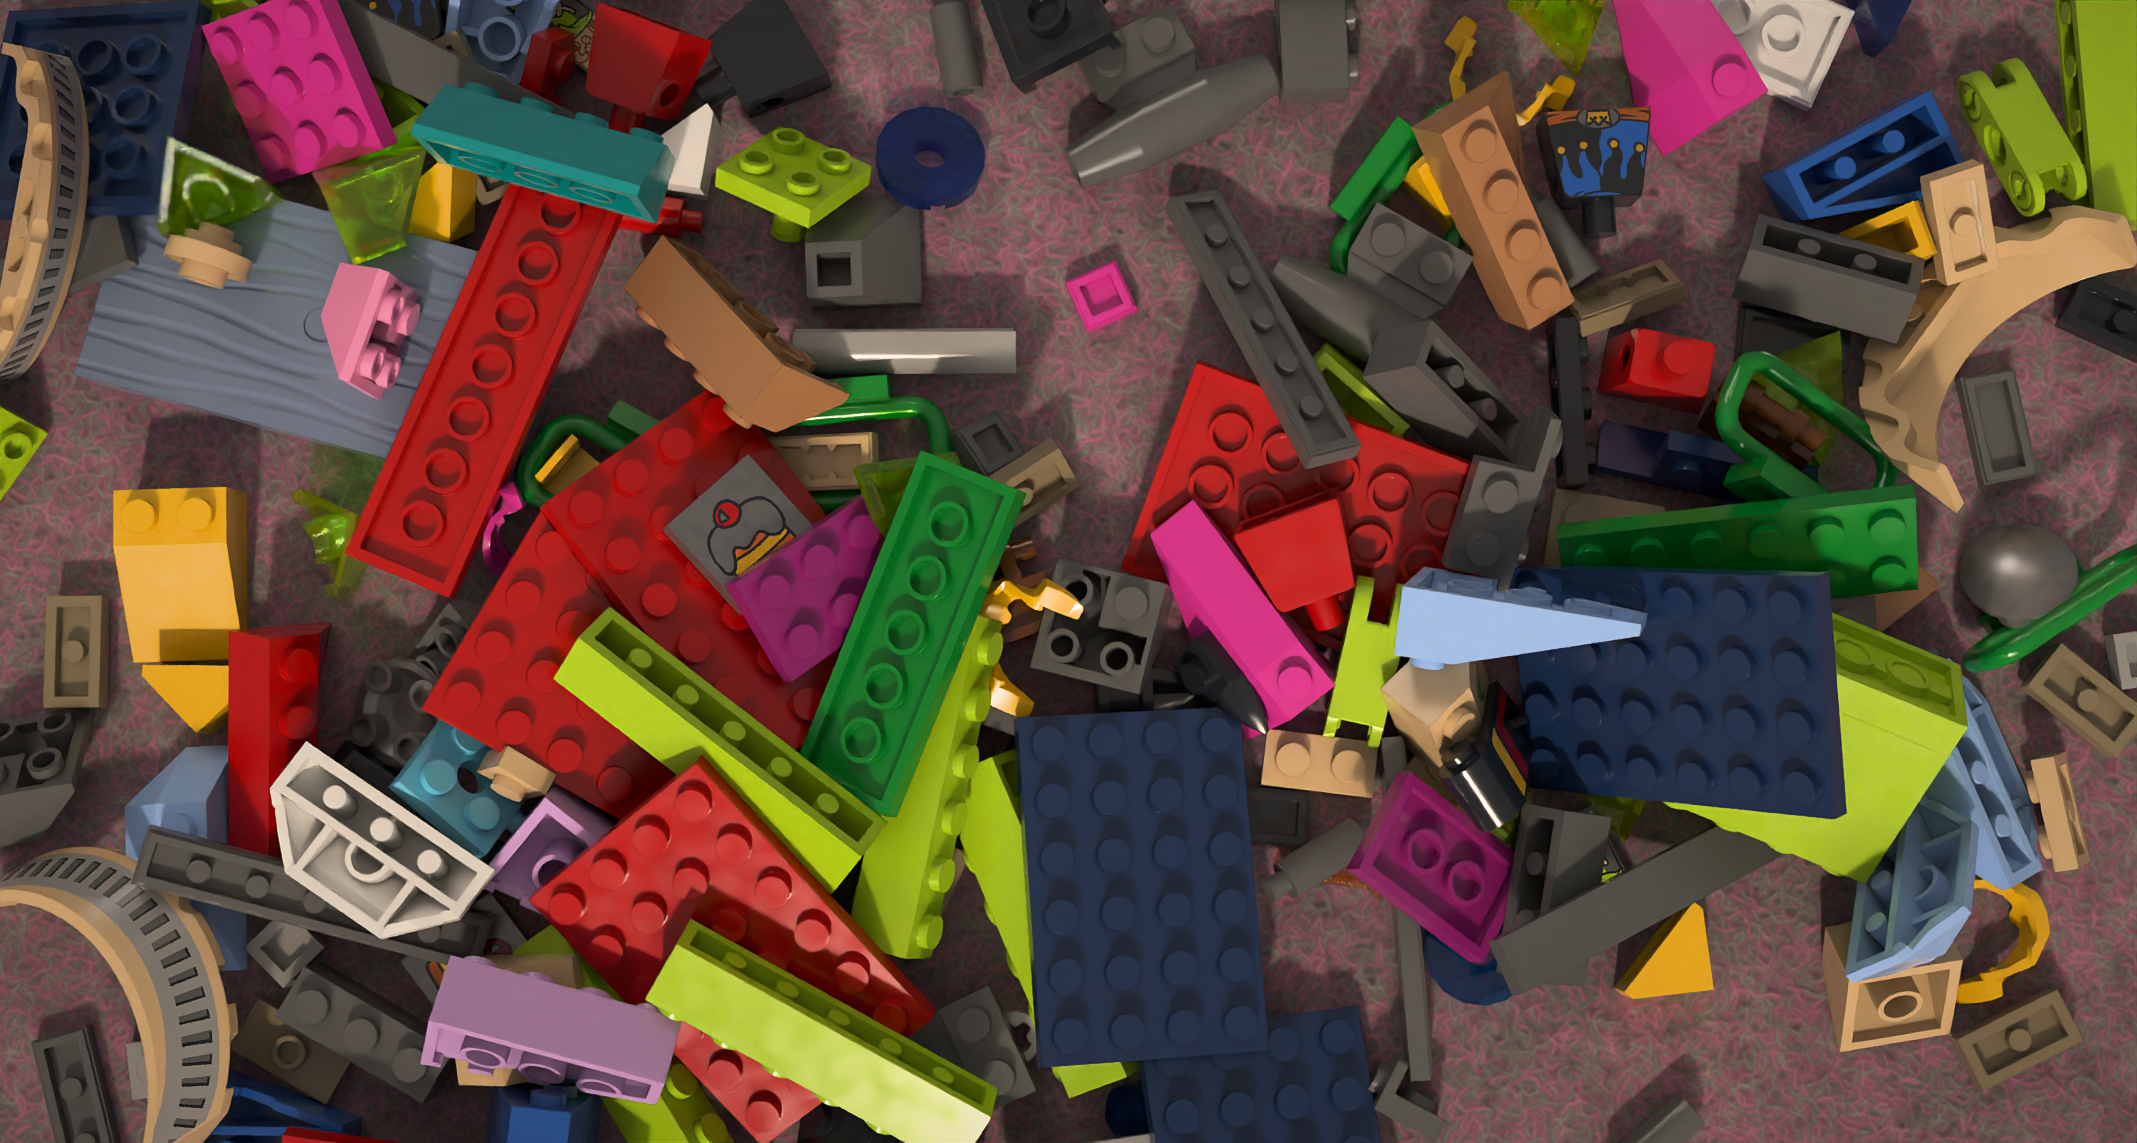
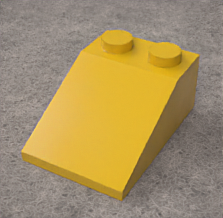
[113,487,247,663]

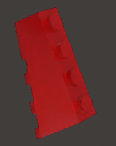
[228,622,332,859]

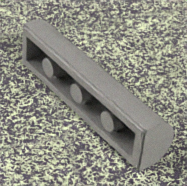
[792,328,1017,375]

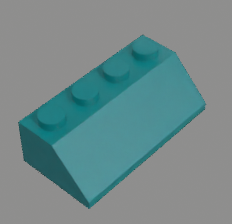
[411,82,676,224]

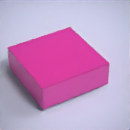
[1065,260,1138,334]

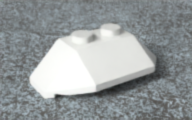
[270,741,496,940]

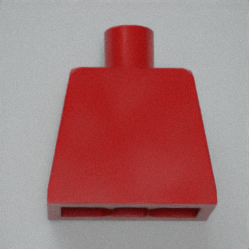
[585,2,712,134]
[1596,328,1716,415]
[1233,486,1356,632]

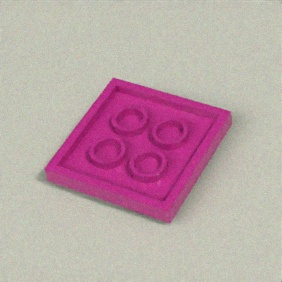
[201,0,398,184]

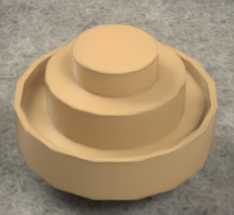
[163,222,253,289]

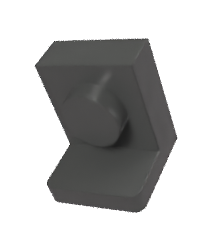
[1368,1053,1446,1142]

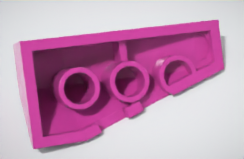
[1611,0,1768,157]
[1150,498,1336,740]

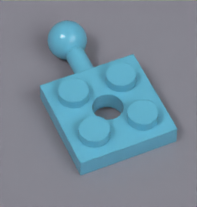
[388,720,526,859]

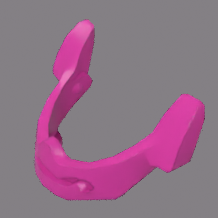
[482,481,526,576]

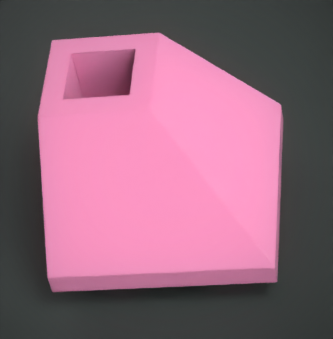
[321,263,420,400]

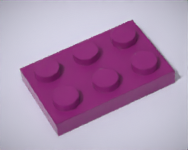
[725,493,889,682]
[1347,772,1514,963]

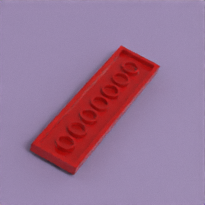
[344,183,624,599]

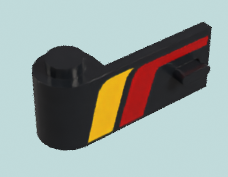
[1438,680,1533,832]

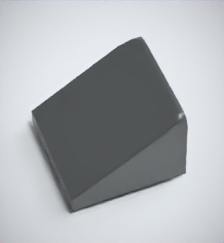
[951,410,1025,477]

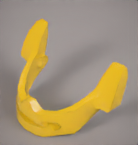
[1444,16,1575,127]
[978,578,1083,717]
[1956,876,2050,1004]

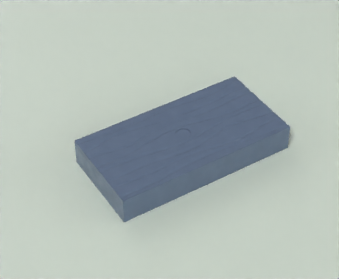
[74,172,558,484]

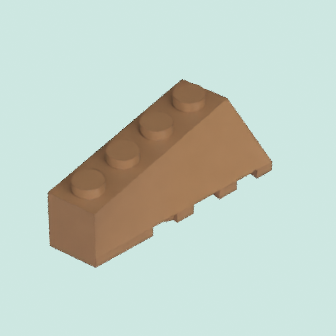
[1411,71,1575,330]
[623,235,850,433]

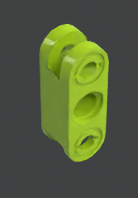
[1956,58,2087,217]
[1322,575,1404,748]

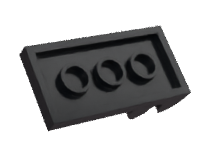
[981,0,1125,95]

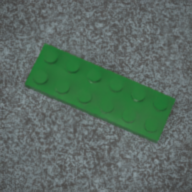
[799,450,1027,817]
[1556,484,1919,599]

